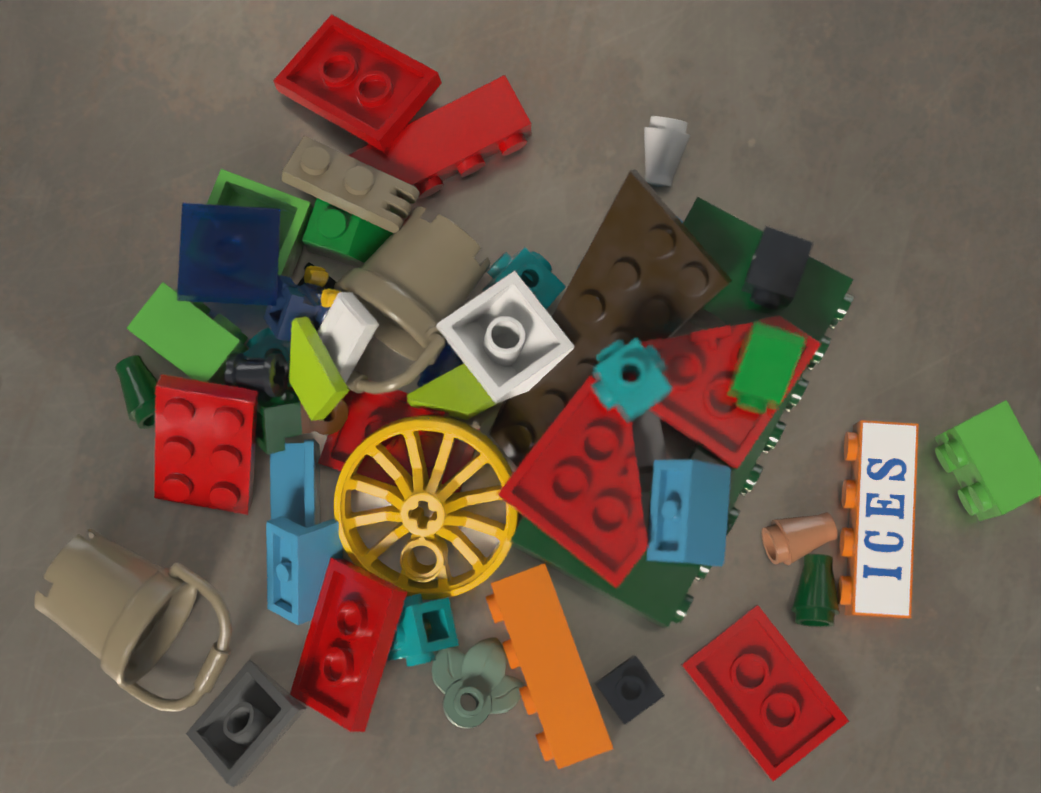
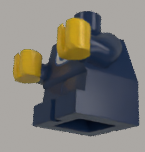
[263,266,342,341]

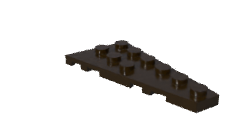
[490,169,732,467]

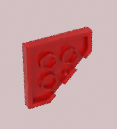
[621,316,821,469]
[497,376,648,588]

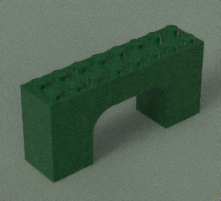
[510,197,854,628]

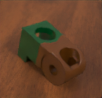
[256,386,348,454]

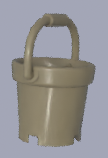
[334,207,491,394]
[34,528,233,711]

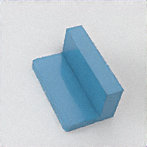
[270,439,321,528]
[647,460,731,567]
[266,516,343,625]

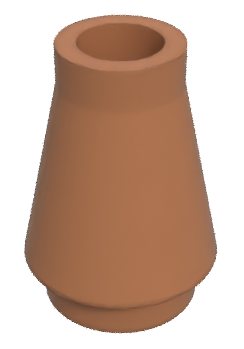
[762,512,837,565]

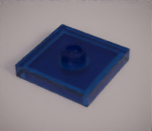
[177,203,280,306]

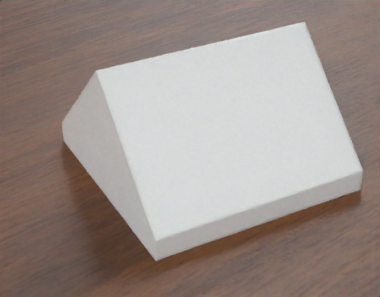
[436,271,574,403]

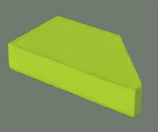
[289,317,349,421]
[407,363,497,420]

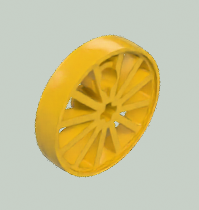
[334,415,519,600]

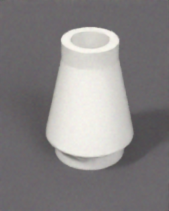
[644,116,690,187]

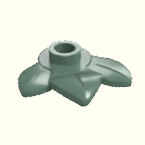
[431,637,524,729]

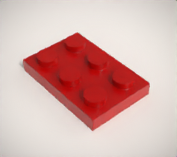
[273,14,442,152]
[154,374,258,515]
[318,389,479,494]
[289,558,407,732]
[681,605,849,782]

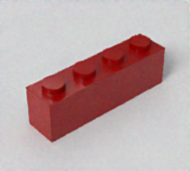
[348,75,531,198]

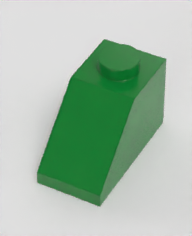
[302,198,393,268]
[727,322,806,414]

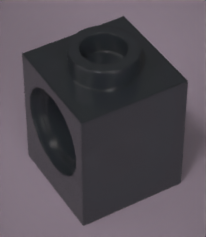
[741,226,813,309]
[594,655,665,725]

